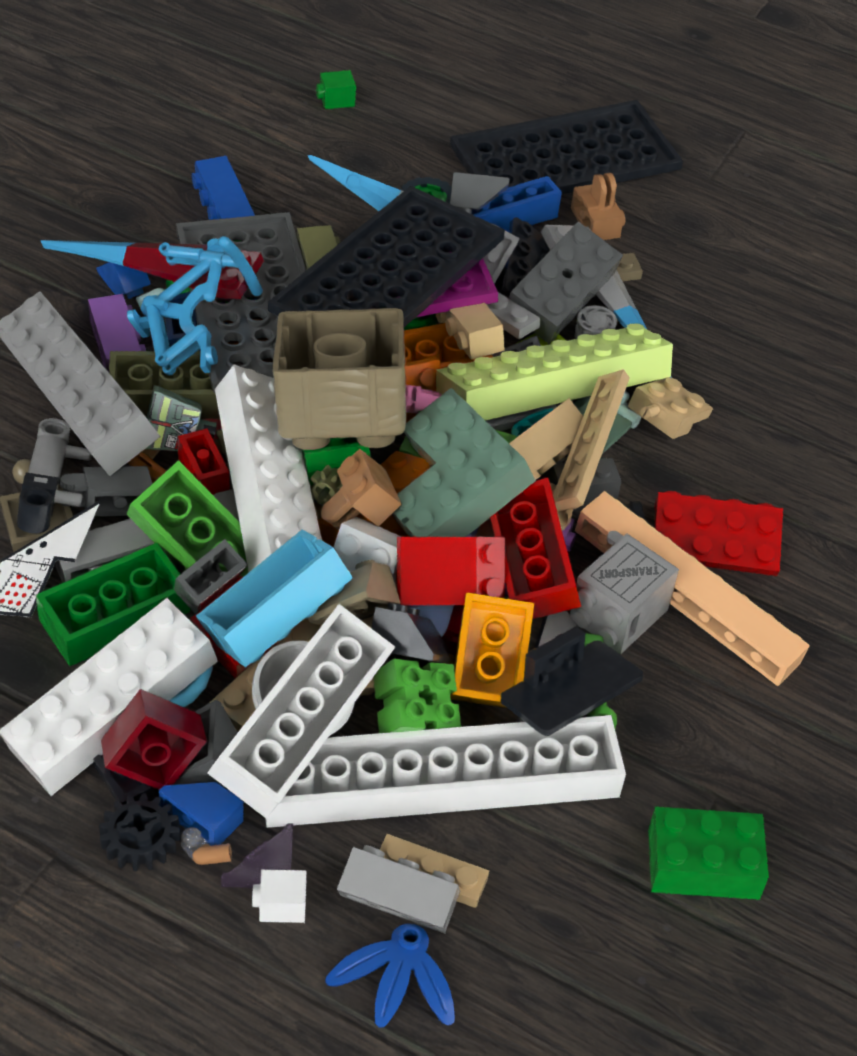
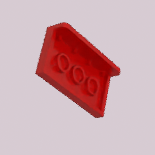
[654,491,783,576]

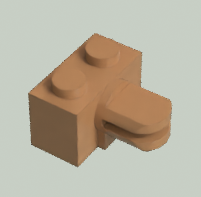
[571,173,625,240]
[321,449,402,530]

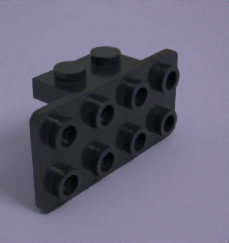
[494,217,550,296]
[500,626,643,736]

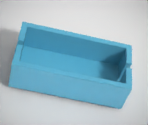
[196,529,353,668]

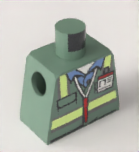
[145,385,217,451]

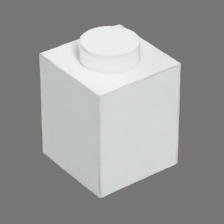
[252,870,306,923]

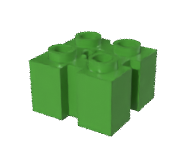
[373,659,461,733]

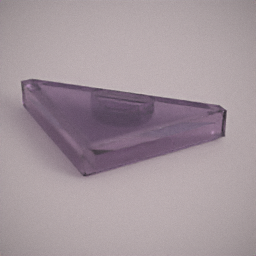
[221,823,293,888]

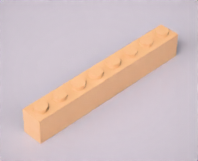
[575,491,810,686]

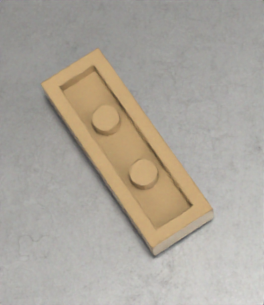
[380,834,489,908]

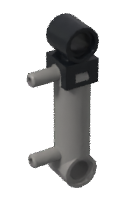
[17,418,92,534]

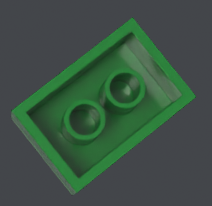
[648,807,769,900]

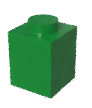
[316,70,356,109]

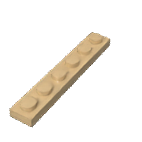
[553,369,630,512]

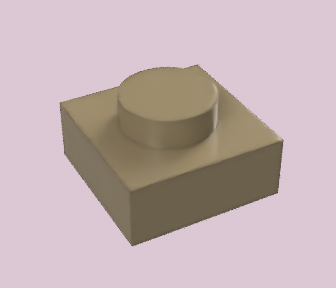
[616,253,643,281]

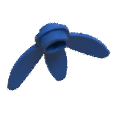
[325,924,455,1028]

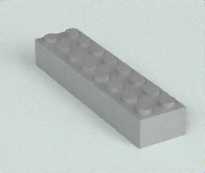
[0,291,161,476]

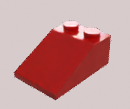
[397,537,505,605]

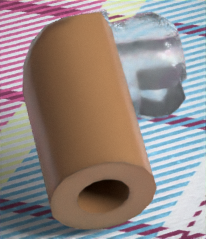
[181,827,232,865]

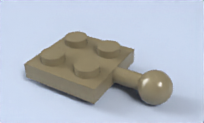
[0,459,73,552]

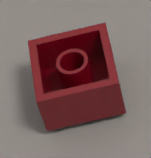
[101,689,207,790]

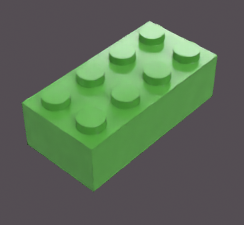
[126,460,249,577]

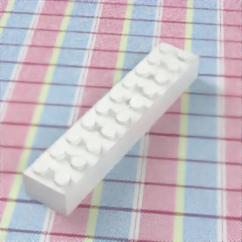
[265,715,626,828]

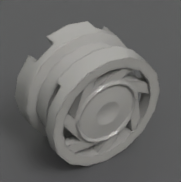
[574,305,617,339]

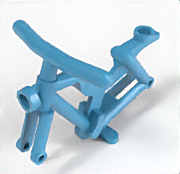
[127,236,263,376]

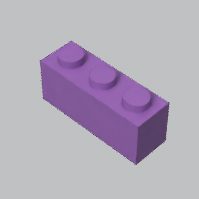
[88,294,146,372]

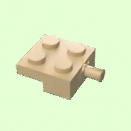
[628,377,713,439]

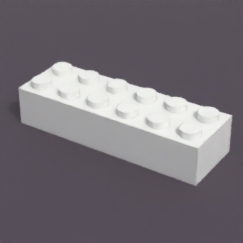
[0,598,218,796]
[208,604,395,818]

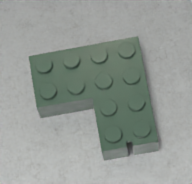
[392,388,536,537]

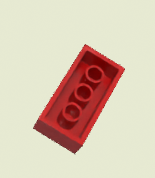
[490,478,581,619]

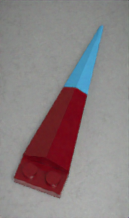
[40,240,264,299]

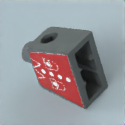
[174,539,248,614]

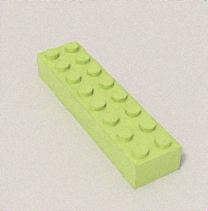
[436,324,673,421]

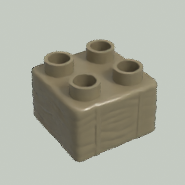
[273,308,406,450]

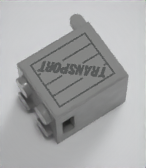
[570,531,679,654]

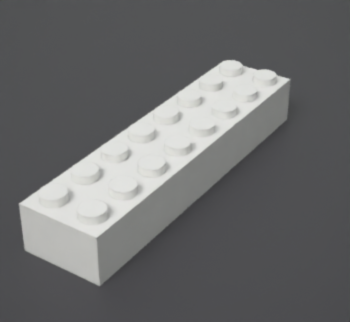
[215,365,322,572]

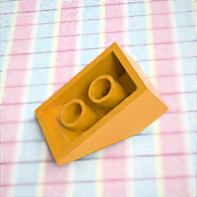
[450,593,534,708]

